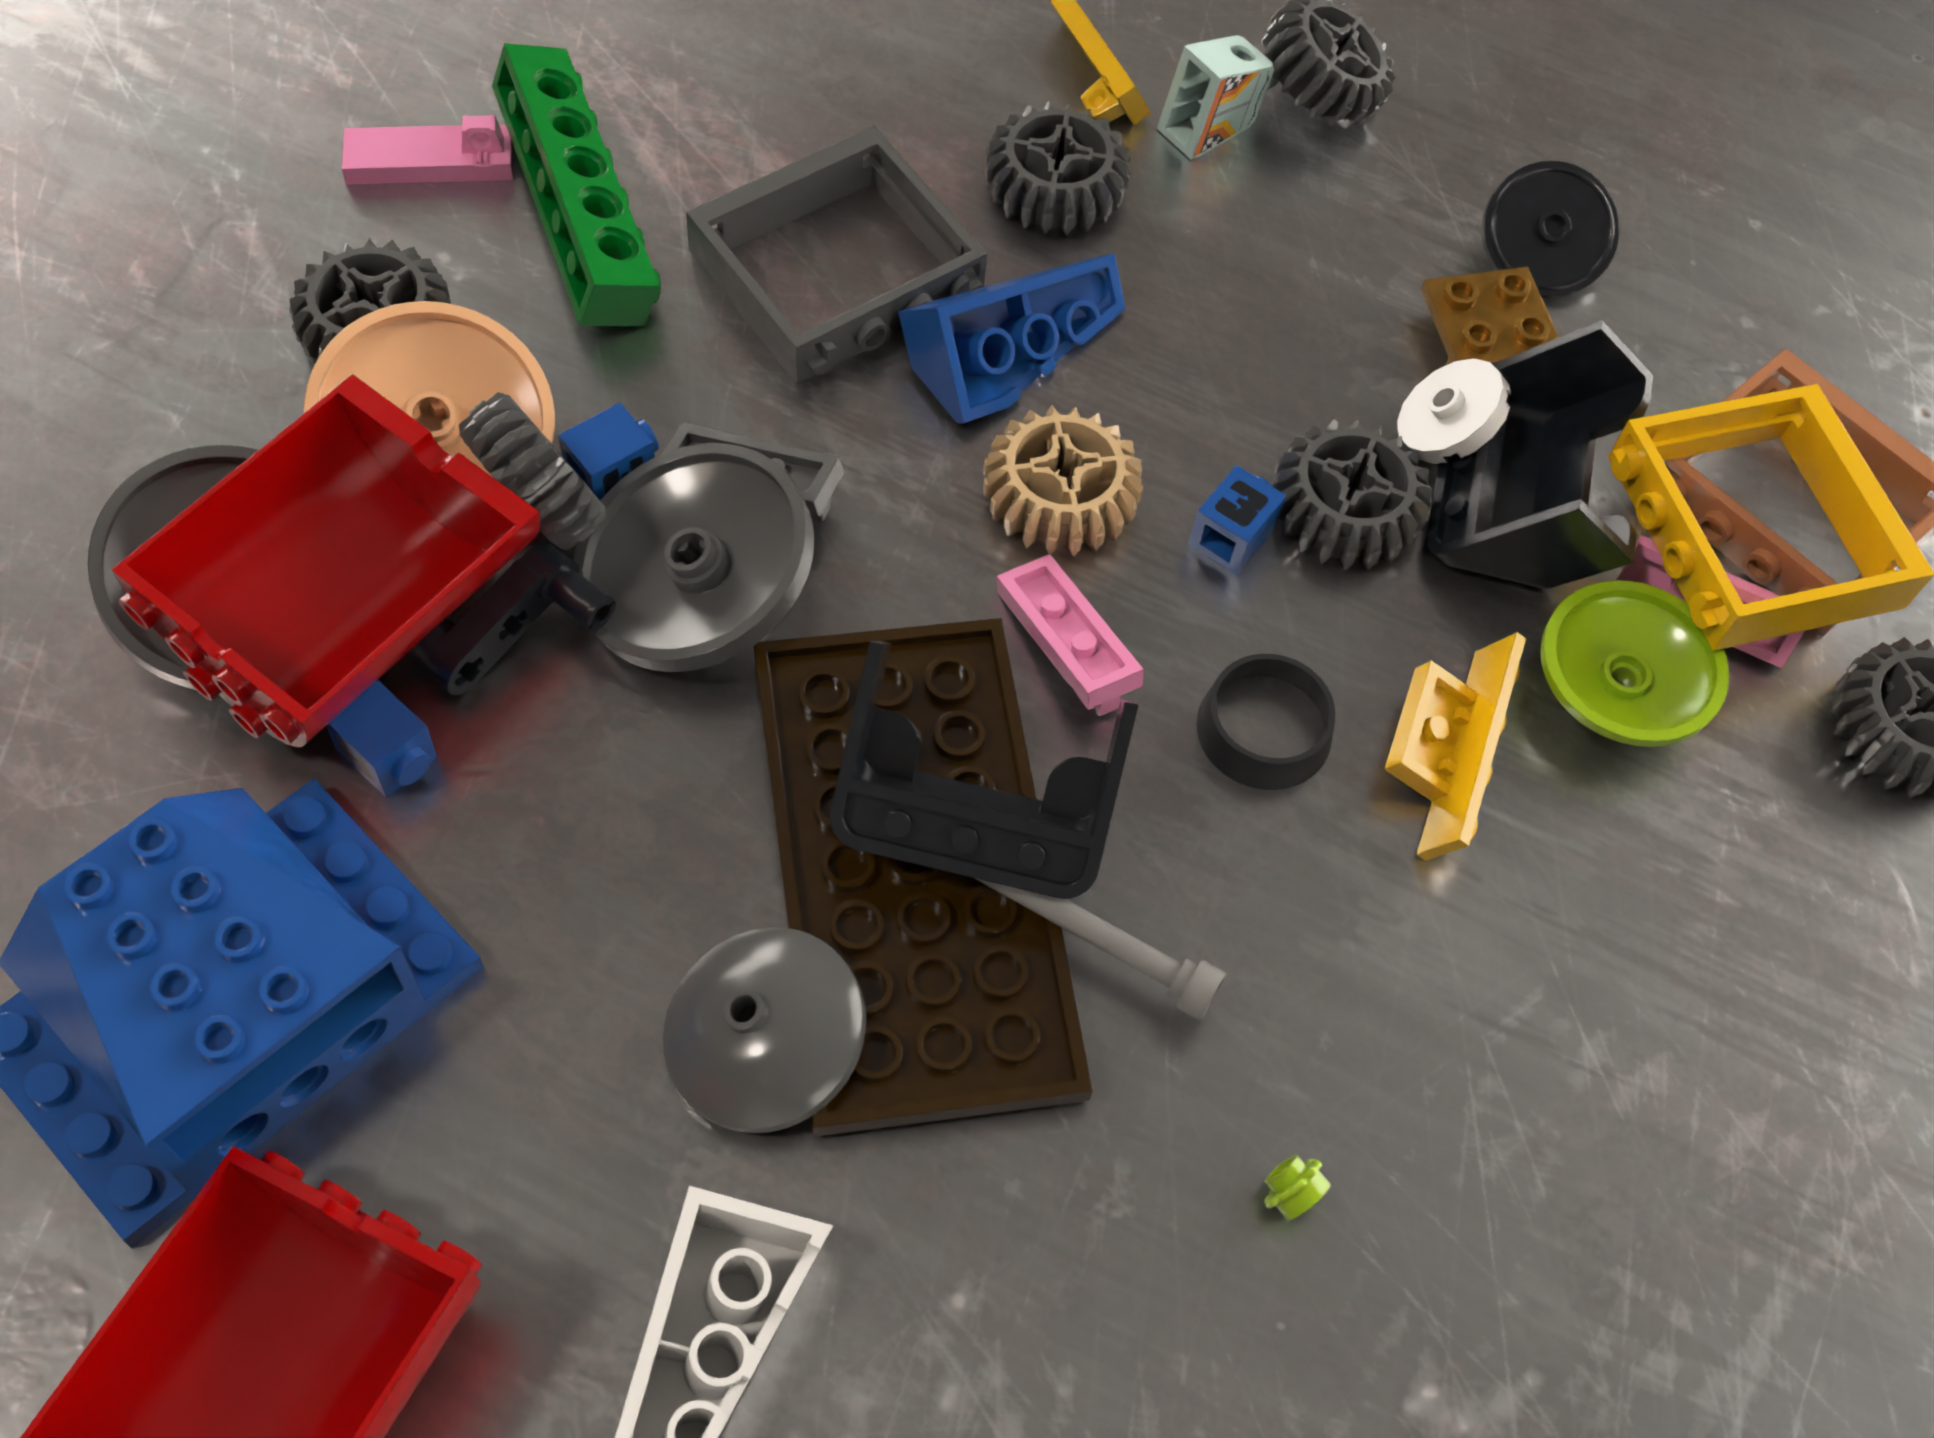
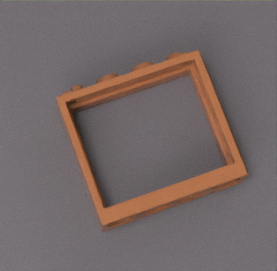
[1664,348,1934,636]

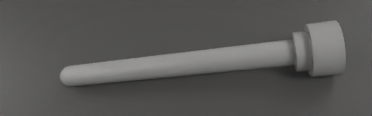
[974,878,1227,1021]

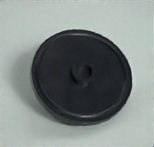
[1481,161,1620,298]

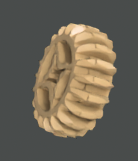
[983,405,1143,557]

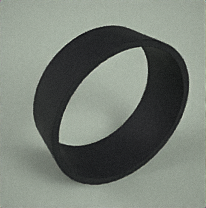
[1197,654,1336,790]

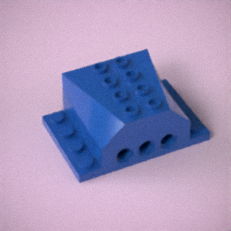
[0,778,484,1248]

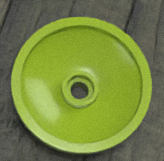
[1540,580,1729,747]

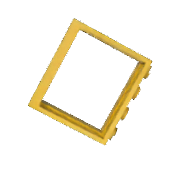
[1608,384,1934,651]

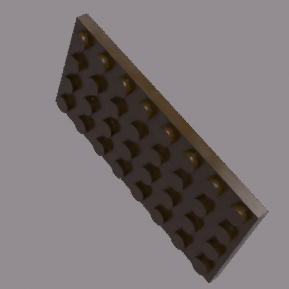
[754,618,1093,1137]

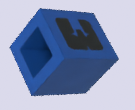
[558,402,659,501]
[1188,465,1287,575]
[326,680,437,798]

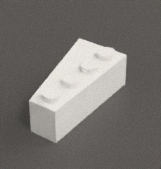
[615,1186,833,1438]

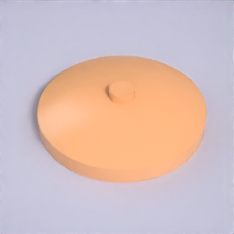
[304,301,555,476]

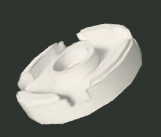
[1397,358,1511,464]

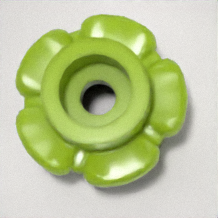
[1264,1154,1330,1220]

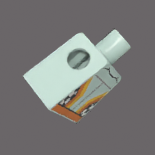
[1157,35,1279,160]

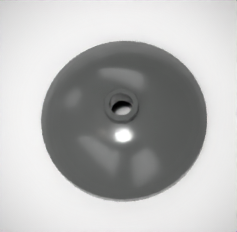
[663,927,866,1133]

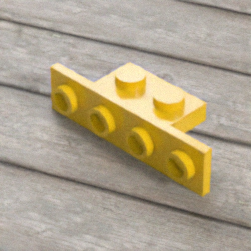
[1384,632,1526,861]

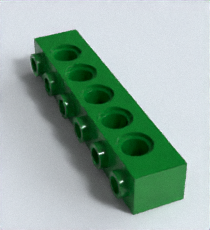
[492,43,661,327]

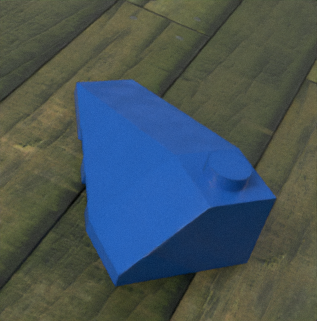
[898,253,1126,423]

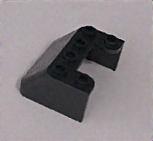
[1426,320,1653,589]

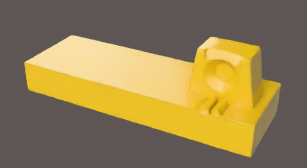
[1049,0,1151,126]

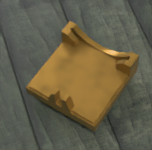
[1421,267,1559,366]

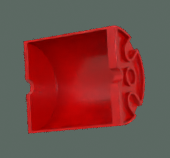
[111,374,540,747]
[20,1146,482,1438]

